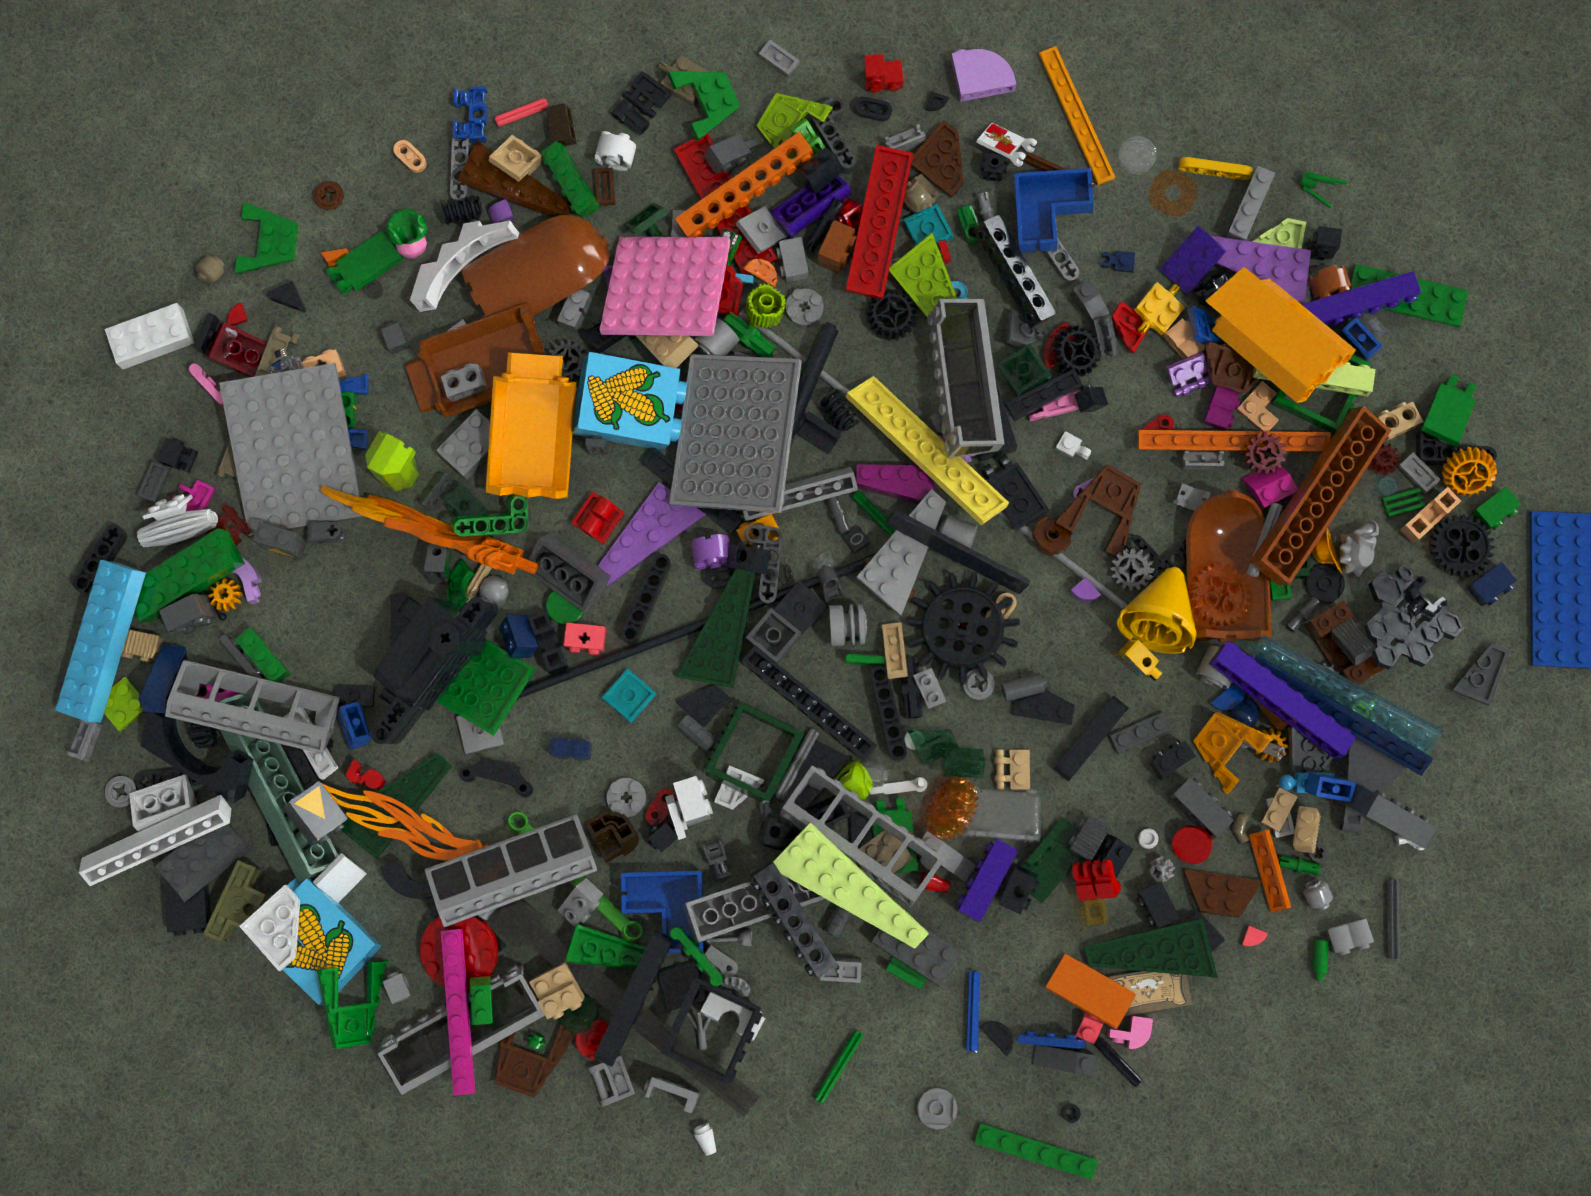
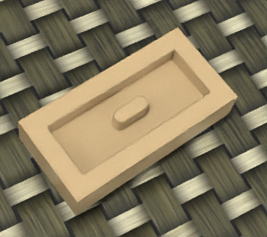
[1260,787,1297,832]

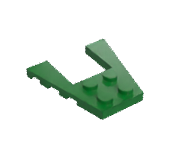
[317,960,389,1049]

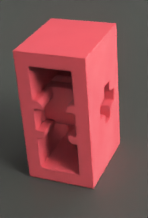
[564,623,607,655]

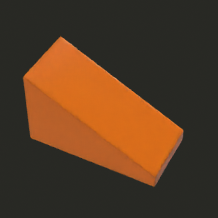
[320,248,349,267]

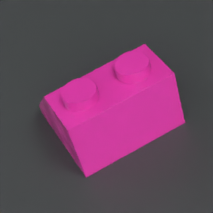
[1242,467,1298,511]

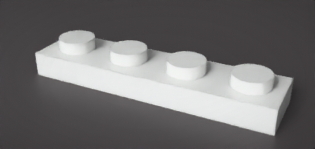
[284,707,338,780]

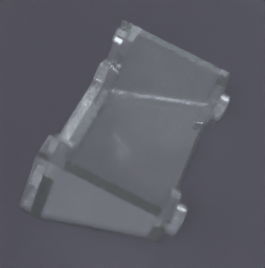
[958,785,1041,843]

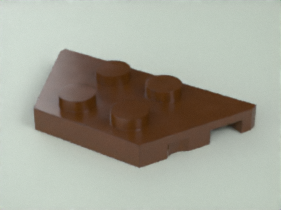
[1205,341,1259,394]
[1184,869,1262,918]

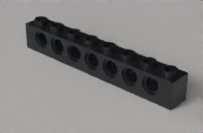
[742,645,877,762]

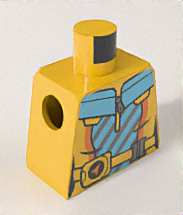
[1116,639,1162,681]

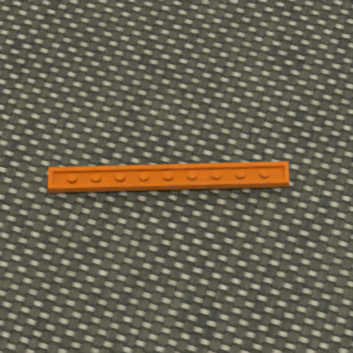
[1137,430,1331,452]

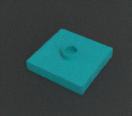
[903,204,954,246]
[601,668,657,724]

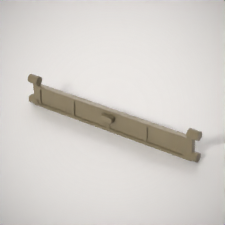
[216,326,300,484]

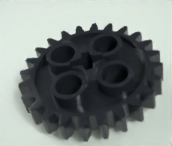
[1429,514,1495,578]

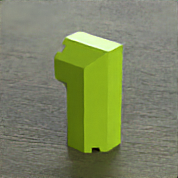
[366,431,419,492]

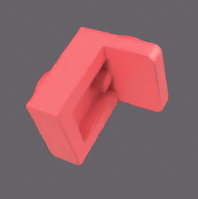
[1076,1011,1104,1044]

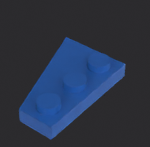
[1018,1031,1086,1048]

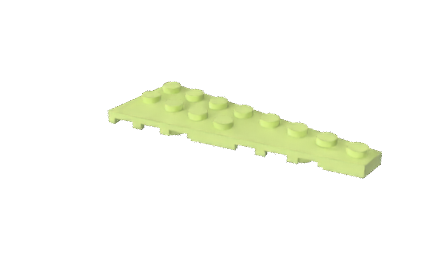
[773,822,929,948]

